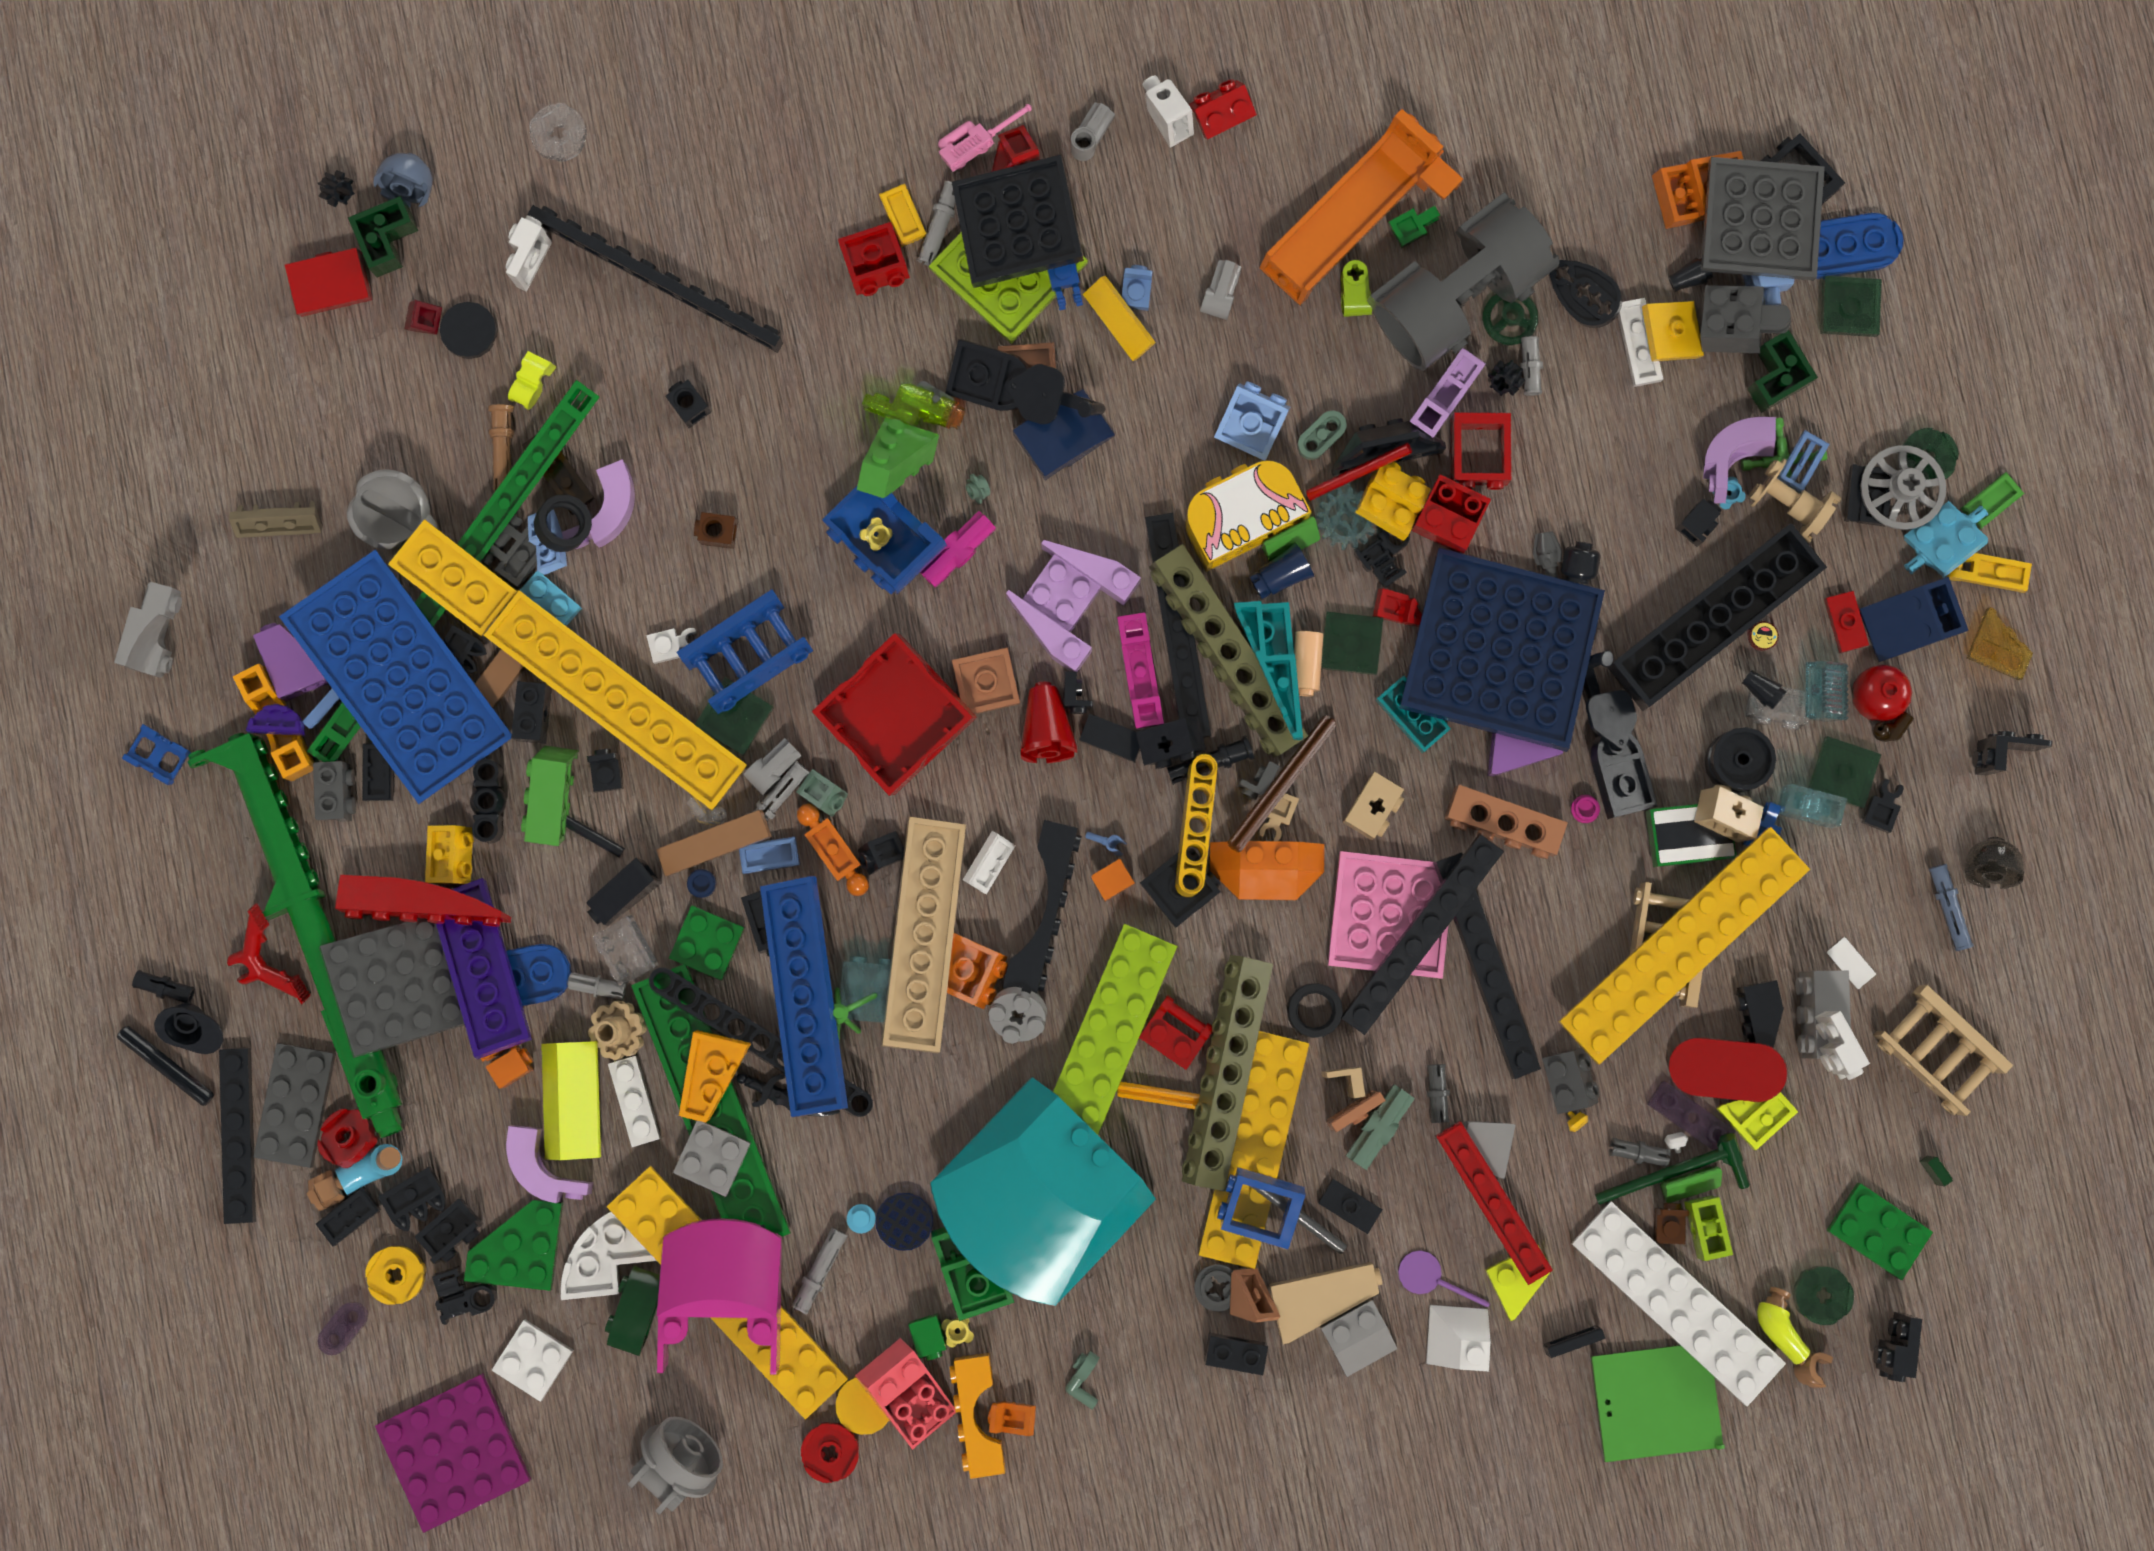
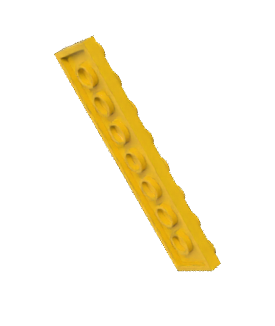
[1198,1031,1309,1269]

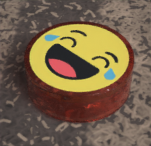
[1748,621,1779,651]

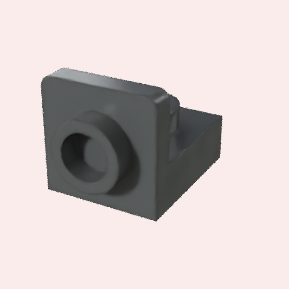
[1238,761,1280,800]

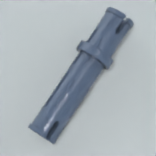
[1929,864,1974,951]

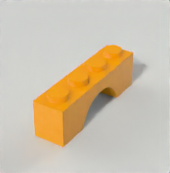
[233,664,315,781]
[949,1353,1006,1479]

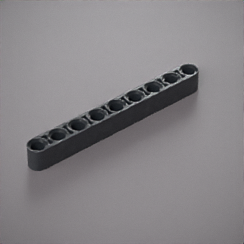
[649,968,873,1117]

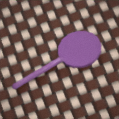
[1398,1250,1490,1307]

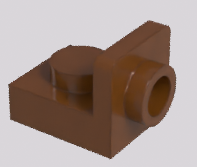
[1654,1203,1689,1244]

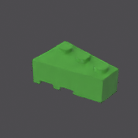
[521,745,579,846]

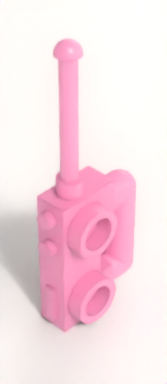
[938,104,1032,172]

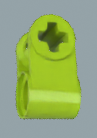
[1340,260,1372,317]

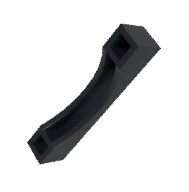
[1003,820,1082,994]

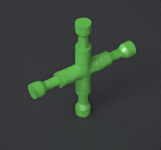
[1741,418,1827,478]

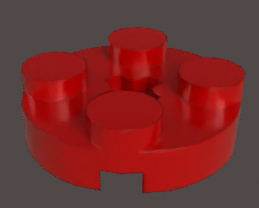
[317,1108,377,1168]
[801,1422,859,1483]

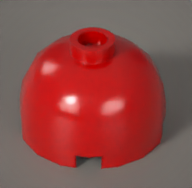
[1852,665,1913,722]

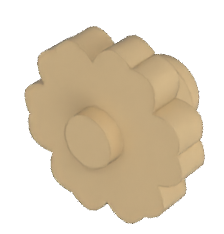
[588,1001,647,1060]

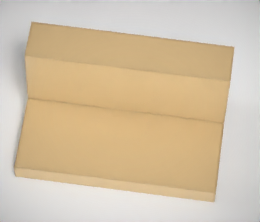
[1321,1067,1365,1098]

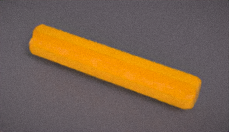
[1117,1082,1200,1109]

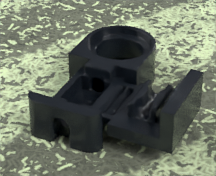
[1354,530,1410,589]
[432,1266,497,1325]

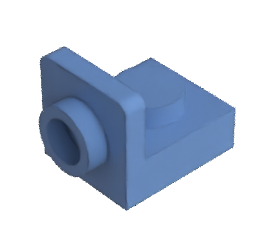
[1122,265,1153,311]

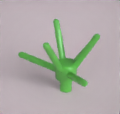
[833,987,877,1041]

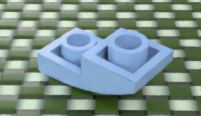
[528,509,567,575]

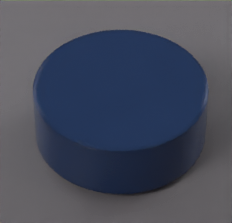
[687,869,717,898]

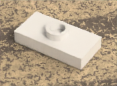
[963,831,1016,894]

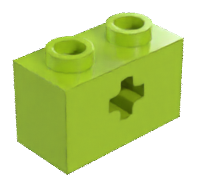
[1684,1195,1733,1261]

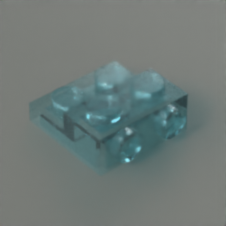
[841,956,891,1023]

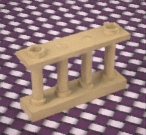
[1629,882,1703,1008]
[1873,985,2013,1116]

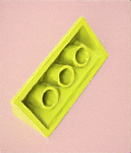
[541,1041,601,1160]

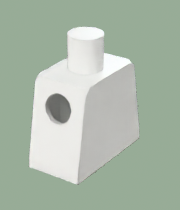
[1143,75,1194,148]

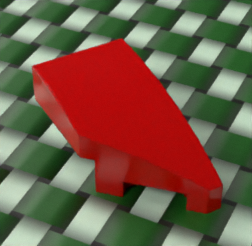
[1373,588,1422,627]

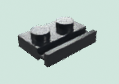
[1844,464,1891,527]

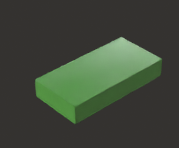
[1960,472,2025,530]

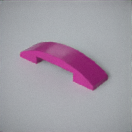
[1117,612,1164,729]

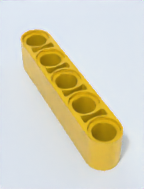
[1175,754,1217,897]

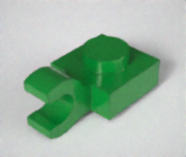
[1388,206,1440,248]

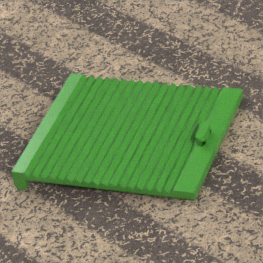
[1591,1345,1725,1462]

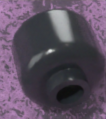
[1561,541,1601,584]

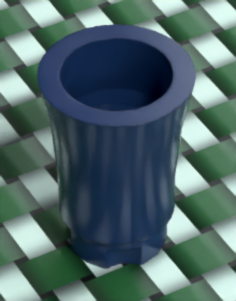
[1249,542,1315,599]

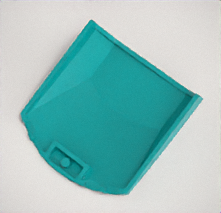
[930,1077,1156,1306]

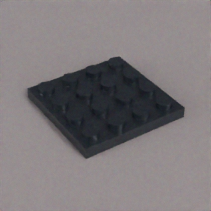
[952,155,1084,288]

